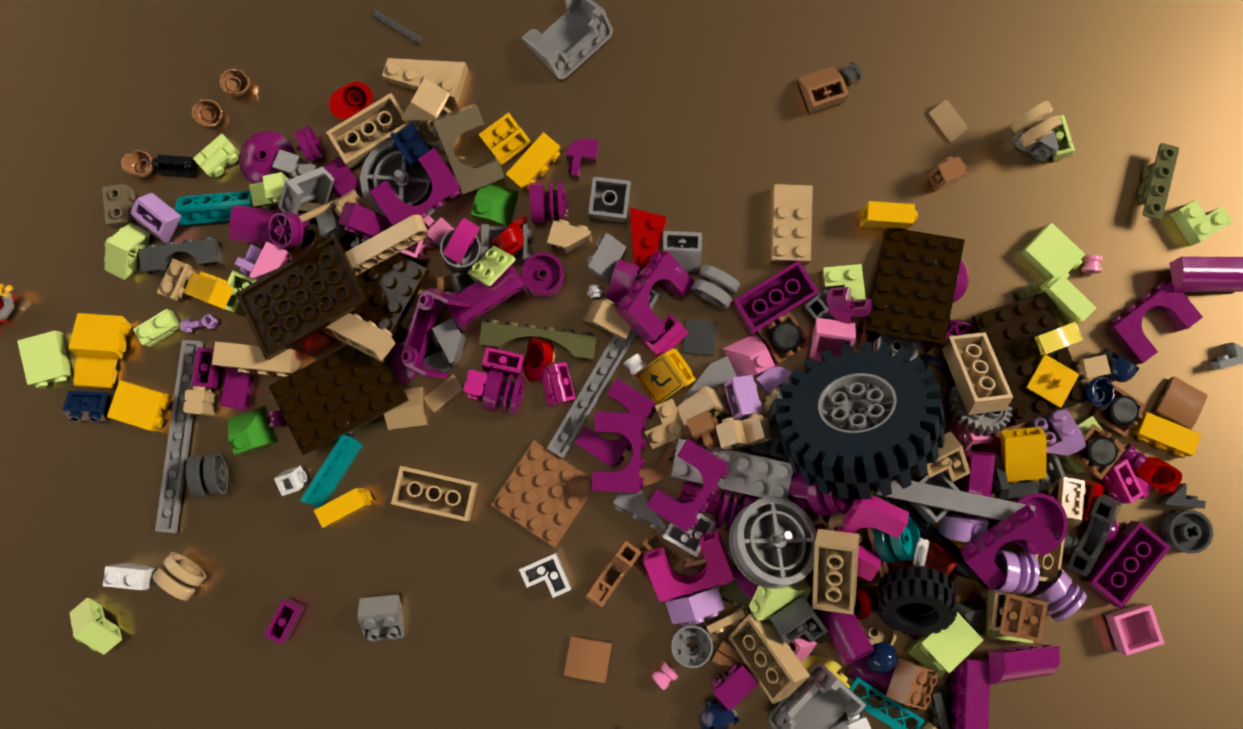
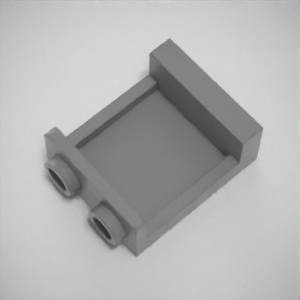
[278,166,334,215]
[481,224,532,265]

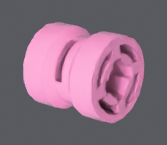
[651,662,679,690]

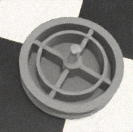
[360,139,437,217]
[729,497,817,589]

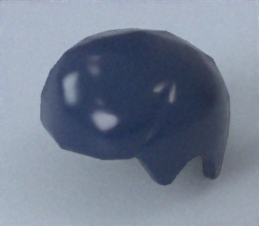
[1085,377,1115,408]
[866,642,897,674]

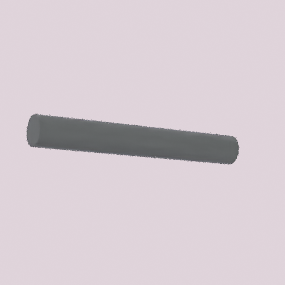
[372,10,423,45]

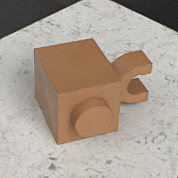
[686,410,719,451]

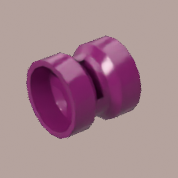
[1118,444,1146,471]

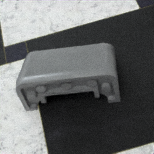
[522,0,613,79]
[768,663,866,729]

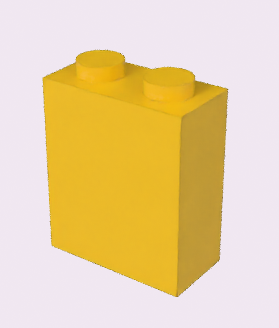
[860,201,918,230]
[69,313,131,359]
[107,380,170,431]
[1000,427,1046,483]
[314,488,373,528]

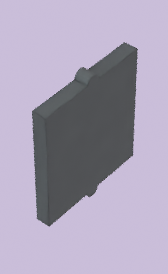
[683,319,717,356]

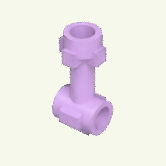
[180,314,219,333]

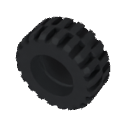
[878,565,957,636]

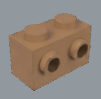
[929,156,967,191]

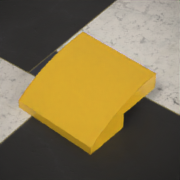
[478,112,531,165]
[663,348,698,387]
[74,356,118,389]

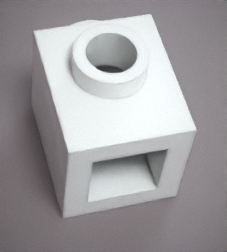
[274,465,308,496]

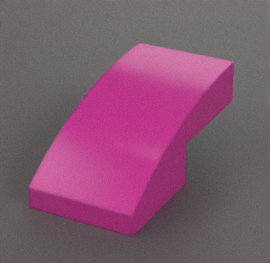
[443,218,480,264]

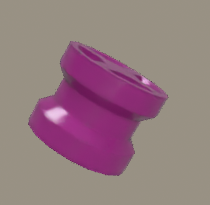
[268,410,288,428]

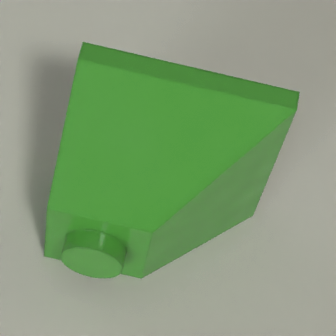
[471,184,519,226]
[228,406,278,455]

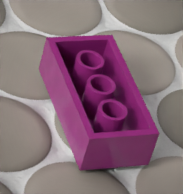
[731,260,819,336]
[1083,521,1171,608]
[948,657,990,729]

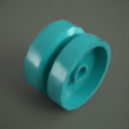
[874,516,921,563]

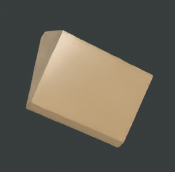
[401,77,449,121]
[384,387,427,430]

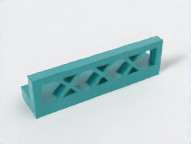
[174,191,253,225]
[300,434,364,508]
[849,676,925,729]

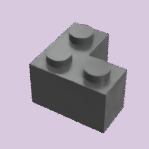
[770,596,828,644]

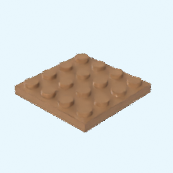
[491,441,592,548]

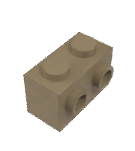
[102,184,136,228]

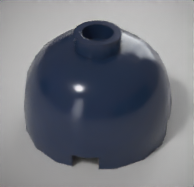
[1100,348,1140,383]
[699,700,740,729]

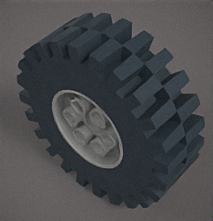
[776,342,946,499]

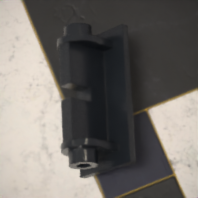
[153,155,196,176]

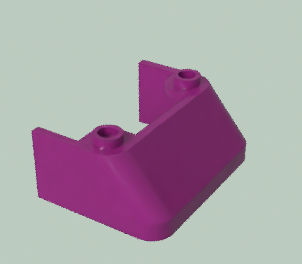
[445,264,529,333]
[401,288,471,378]

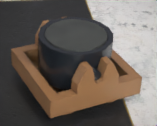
[758,311,811,364]
[1091,384,1146,438]
[1069,424,1126,480]

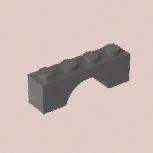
[138,237,223,275]
[1067,494,1123,577]

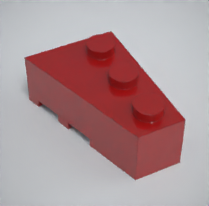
[630,207,667,272]

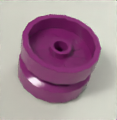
[521,252,565,298]
[808,481,856,516]

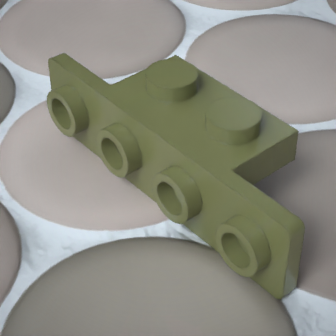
[1138,143,1179,220]

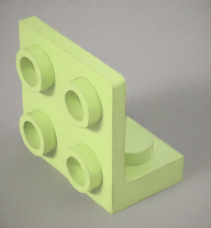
[467,246,516,287]

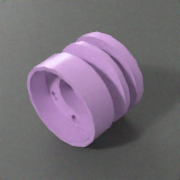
[992,549,1040,594]
[1031,569,1087,622]

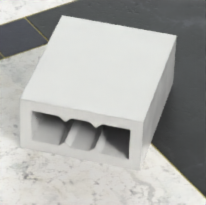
[103,563,161,590]

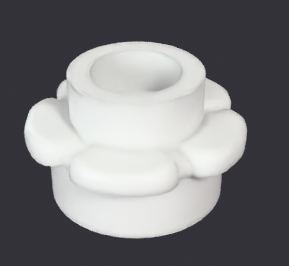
[587,285,606,300]

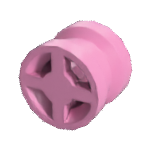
[1081,255,1102,274]

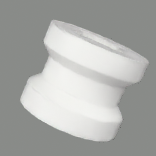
[623,353,647,376]

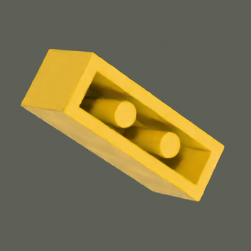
[506,132,562,193]
[183,271,234,310]
[1131,412,1202,458]

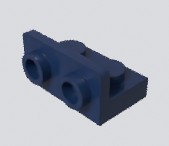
[390,122,431,168]
[62,391,109,423]

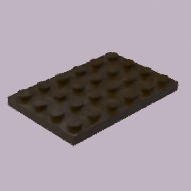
[865,228,965,347]
[340,232,430,338]
[236,235,369,360]
[972,292,1088,426]
[268,345,410,456]

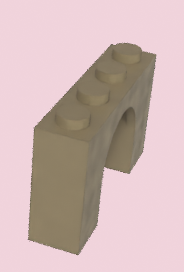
[431,103,505,194]

